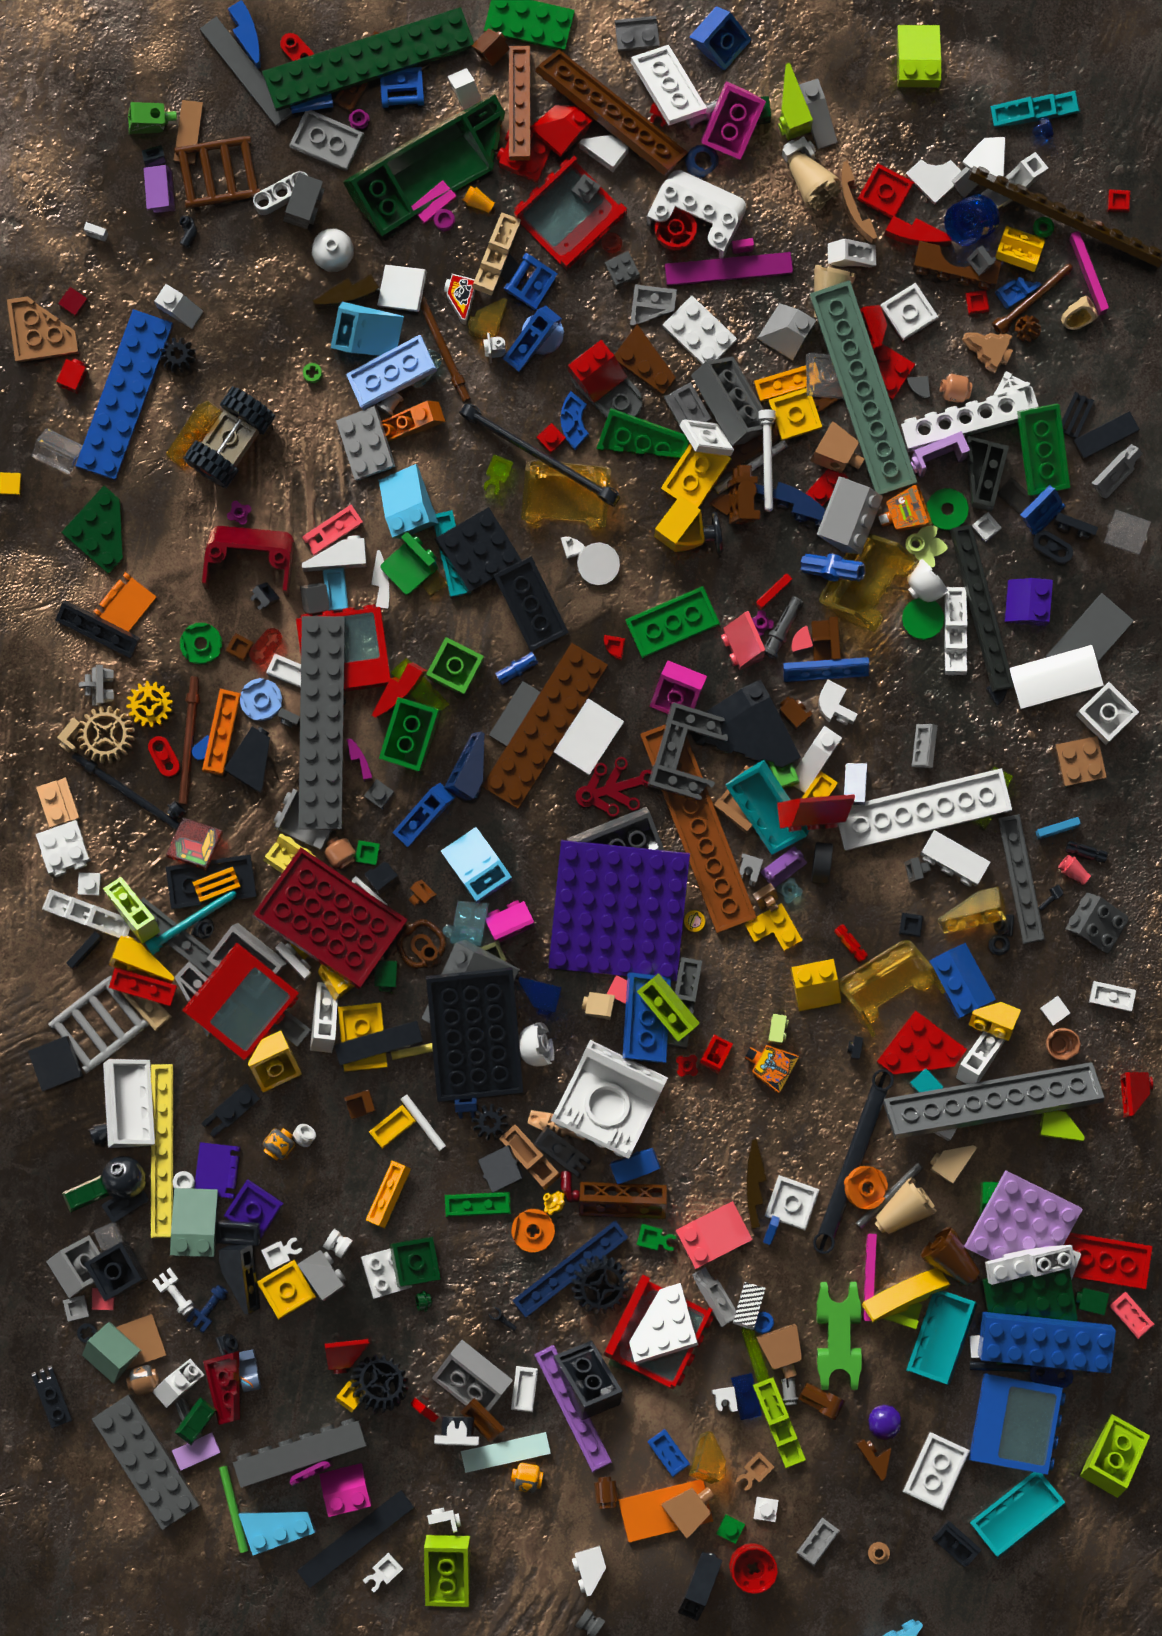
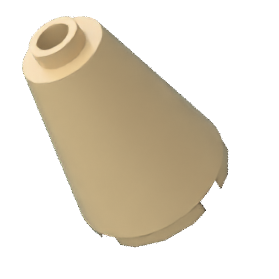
[814,265,856,322]
[875,1177,937,1234]

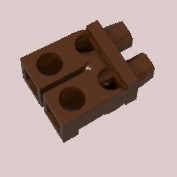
[727,465,760,524]

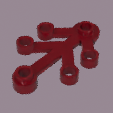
[576,757,652,817]

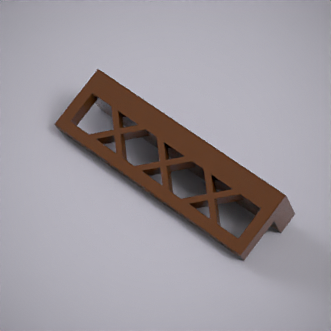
[579,1182,667,1219]

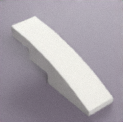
[944,587,967,675]
[42,889,130,938]

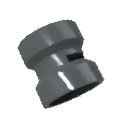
[575,1608,605,1636]

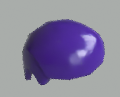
[869,1404,901,1440]

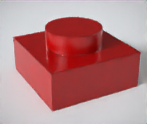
[536,423,566,454]

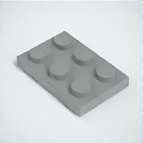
[336,406,396,481]

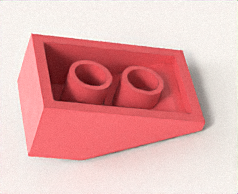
[721,611,765,670]
[675,1201,753,1269]

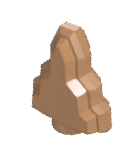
[962,332,1013,374]

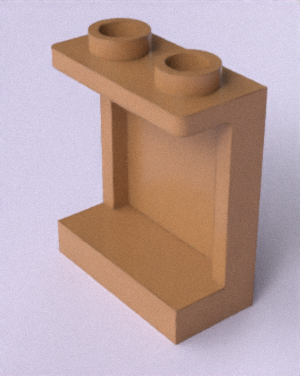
[714,765,753,834]

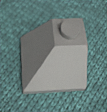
[757,303,816,361]

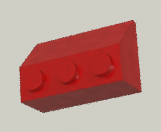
[777,794,855,832]

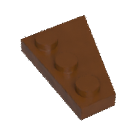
[614,324,676,396]

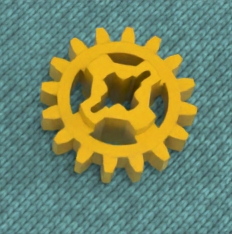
[126,681,173,728]

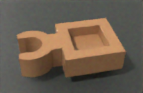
[736,1452,774,1491]

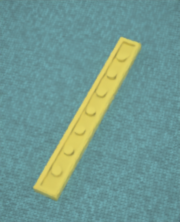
[151,1064,174,1238]

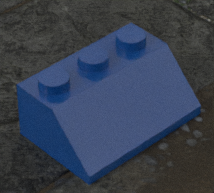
[928,943,996,1020]

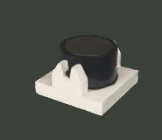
[434,1416,480,1446]

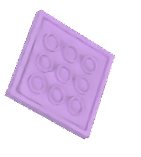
[965,1170,1082,1260]

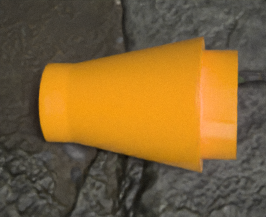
[462,186,495,213]

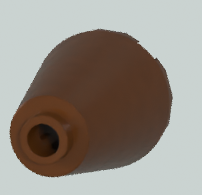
[921,1227,980,1286]

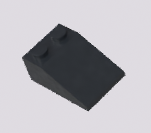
[553,1340,623,1420]

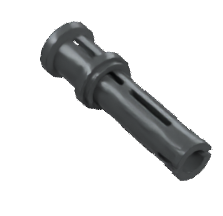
[764,596,804,659]

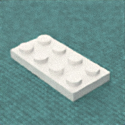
[631,45,707,125]

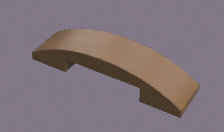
[840,160,877,244]

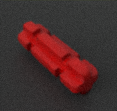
[835,924,868,962]

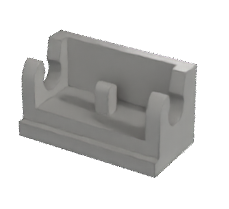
[739,854,763,887]

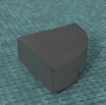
[907,376,930,398]

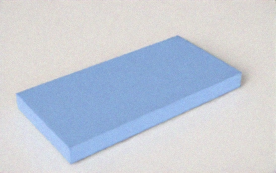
[346,335,437,410]

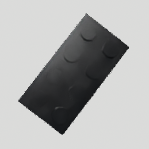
[493,556,569,651]
[165,854,257,910]

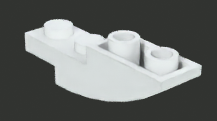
[985,1245,1075,1285]

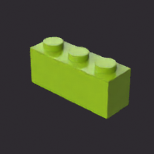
[637,973,700,1041]

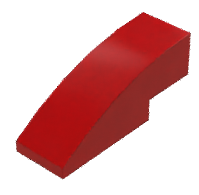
[884,216,953,247]
[371,663,428,718]

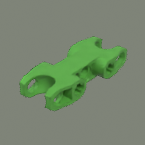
[816,1282,862,1390]

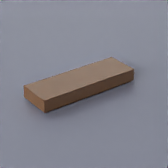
[174,100,204,165]

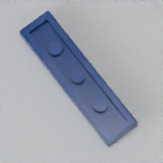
[783,657,869,682]

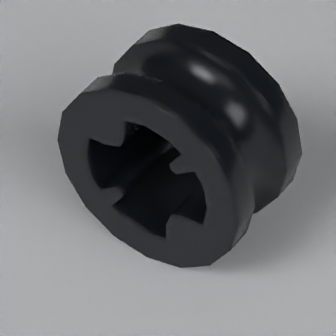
[77,1323,97,1343]

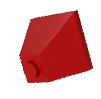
[530,105,593,157]
[860,305,887,350]
[1120,1072,1153,1118]
[325,1339,371,1374]

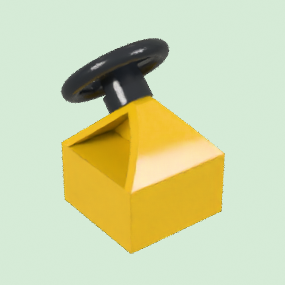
[654,495,723,554]

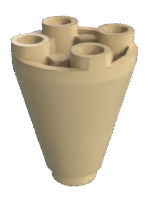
[788,151,842,211]

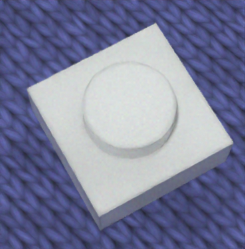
[78,873,101,896]
[753,1497,779,1522]

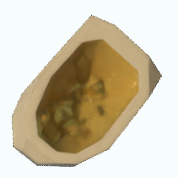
[1061,296,1098,330]

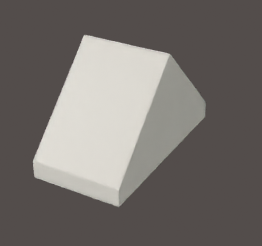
[447,68,482,110]

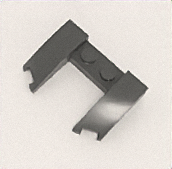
[647,702,728,800]

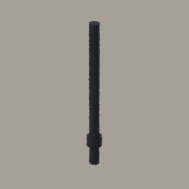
[71,752,181,831]

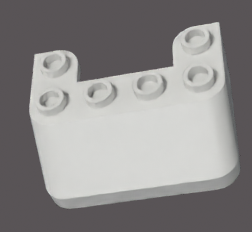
[647,170,746,259]

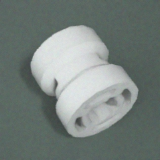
[323,1229,353,1258]

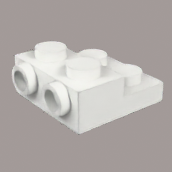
[36,820,91,877]

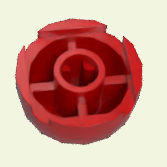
[655,207,697,251]

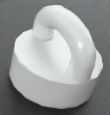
[293,1124,316,1147]

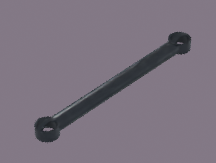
[459,404,621,507]
[813,1069,894,1254]

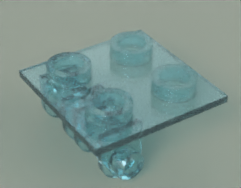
[443,901,489,946]

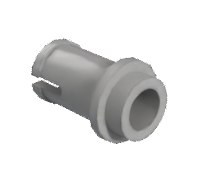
[781,1378,799,1406]

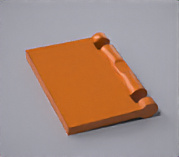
[93,572,157,632]

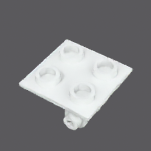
[361,1249,412,1299]

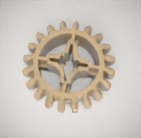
[77,706,135,764]

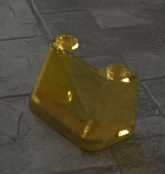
[521,460,611,529]

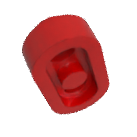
[280,33,314,61]
[148,736,180,777]

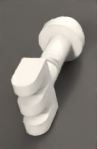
[153,1268,194,1316]

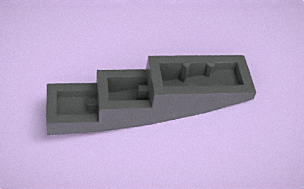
[667,957,702,1049]

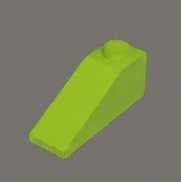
[103,877,160,944]

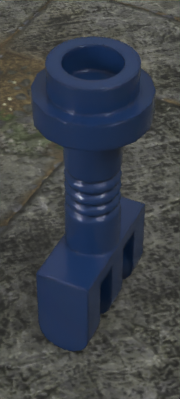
[186,1285,228,1333]

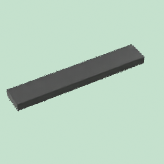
[200,16,293,127]
[998,814,1045,944]

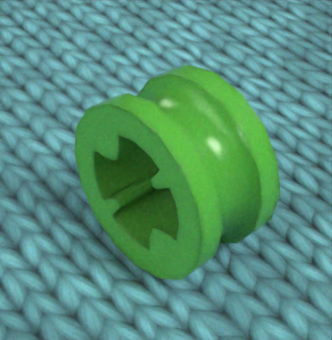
[303,363,322,384]

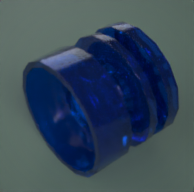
[944,194,1000,246]

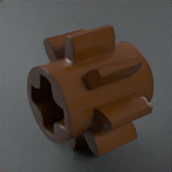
[1015,315,1041,342]

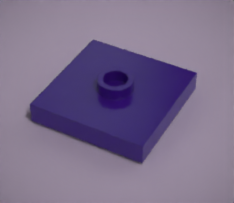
[224,1180,284,1239]

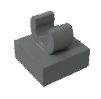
[571,174,601,204]
[967,245,996,276]
[904,857,931,883]

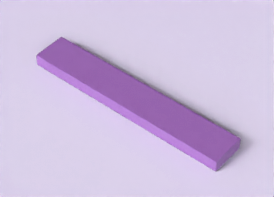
[534,1345,612,1472]

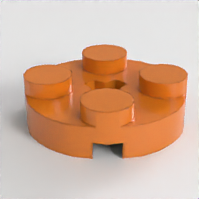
[844,1166,888,1210]
[511,1209,555,1253]

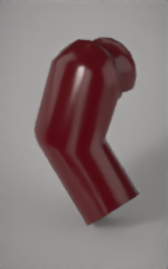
[561,1171,580,1203]

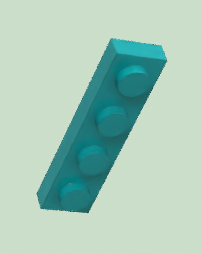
[434,510,471,598]

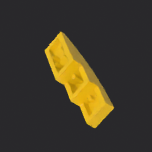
[862,1268,950,1322]

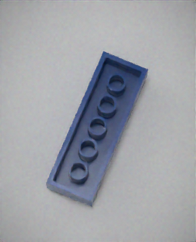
[978,1312,1116,1373]

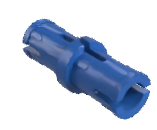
[495,652,539,685]

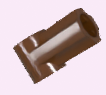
[799,1383,845,1420]

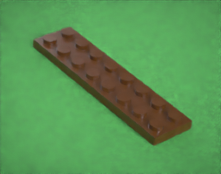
[535,49,688,175]
[482,643,608,809]

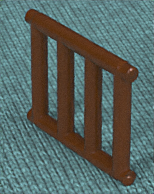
[174,136,260,208]

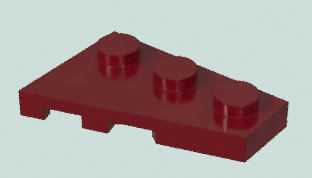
[203,1351,240,1425]

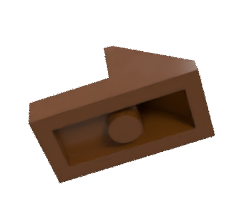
[856,1439,891,1481]

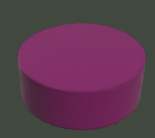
[434,209,455,231]

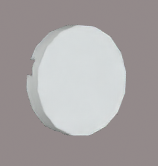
[577,542,620,585]

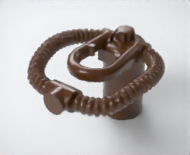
[396,919,447,969]

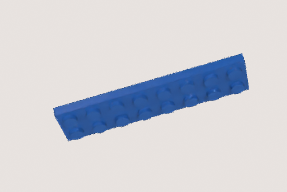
[75,309,173,481]

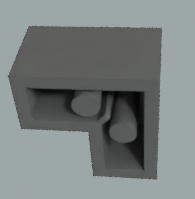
[283,173,325,229]

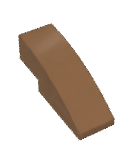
[499,1124,561,1190]

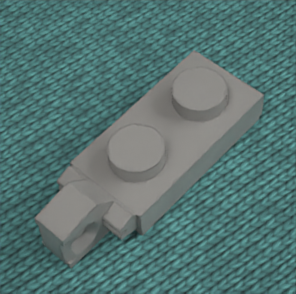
[1092,444,1143,499]
[692,1267,736,1327]

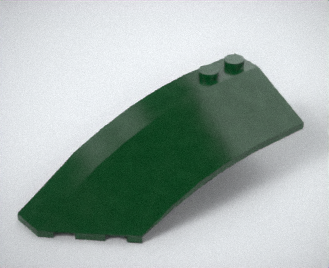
[343,94,505,236]

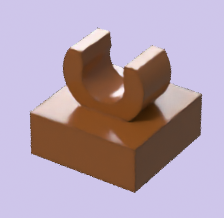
[409,879,437,906]

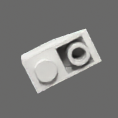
[153,1359,204,1408]
[572,1546,606,1596]

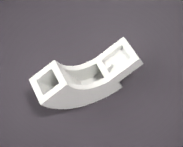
[979,152,1048,213]

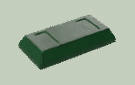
[62,1175,109,1213]
[174,1397,217,1446]

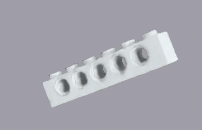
[901,389,1029,452]

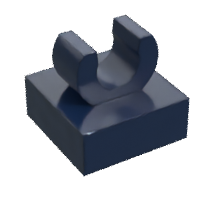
[455,1098,477,1119]

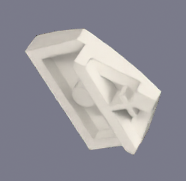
[963,137,1005,176]
[994,371,1039,413]

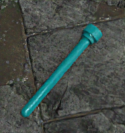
[145,890,236,955]

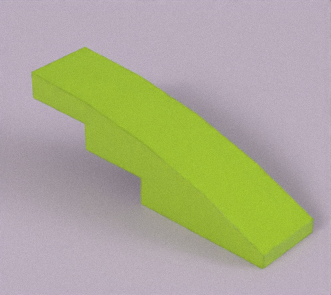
[753,1377,806,1468]

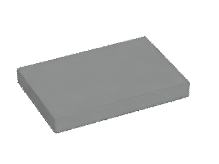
[289,110,364,172]

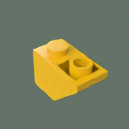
[969,1002,1021,1041]

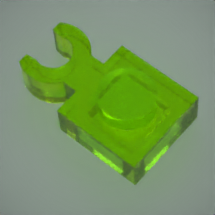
[484,455,514,495]

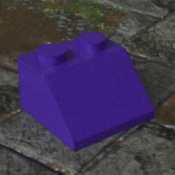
[1005,578,1053,626]

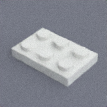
[662,296,737,364]

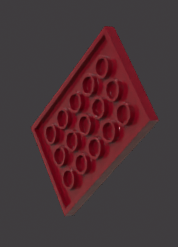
[252,847,408,989]

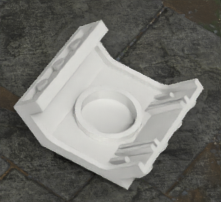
[551,1040,668,1159]

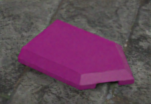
[290,1460,333,1486]

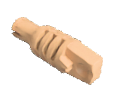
[528,1110,585,1141]

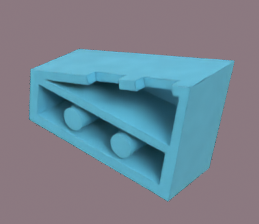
[239,1511,316,1555]

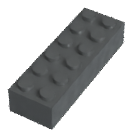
[92,1395,201,1530]
[233,1418,368,1488]

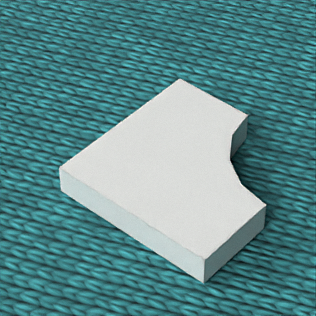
[905,160,961,205]

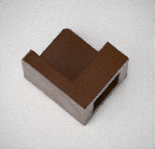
[344,1090,376,1119]

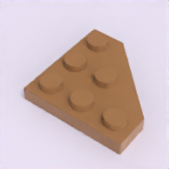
[7,296,79,363]

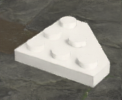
[629,1283,698,1365]

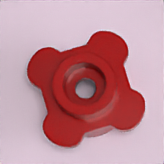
[676,1055,698,1077]

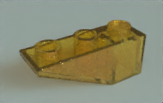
[166,400,222,467]
[938,887,1006,933]

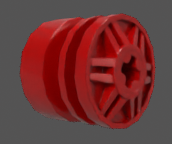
[729,1543,778,1594]

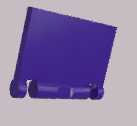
[194,1142,241,1199]

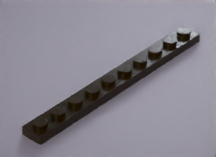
[968,166,1162,268]

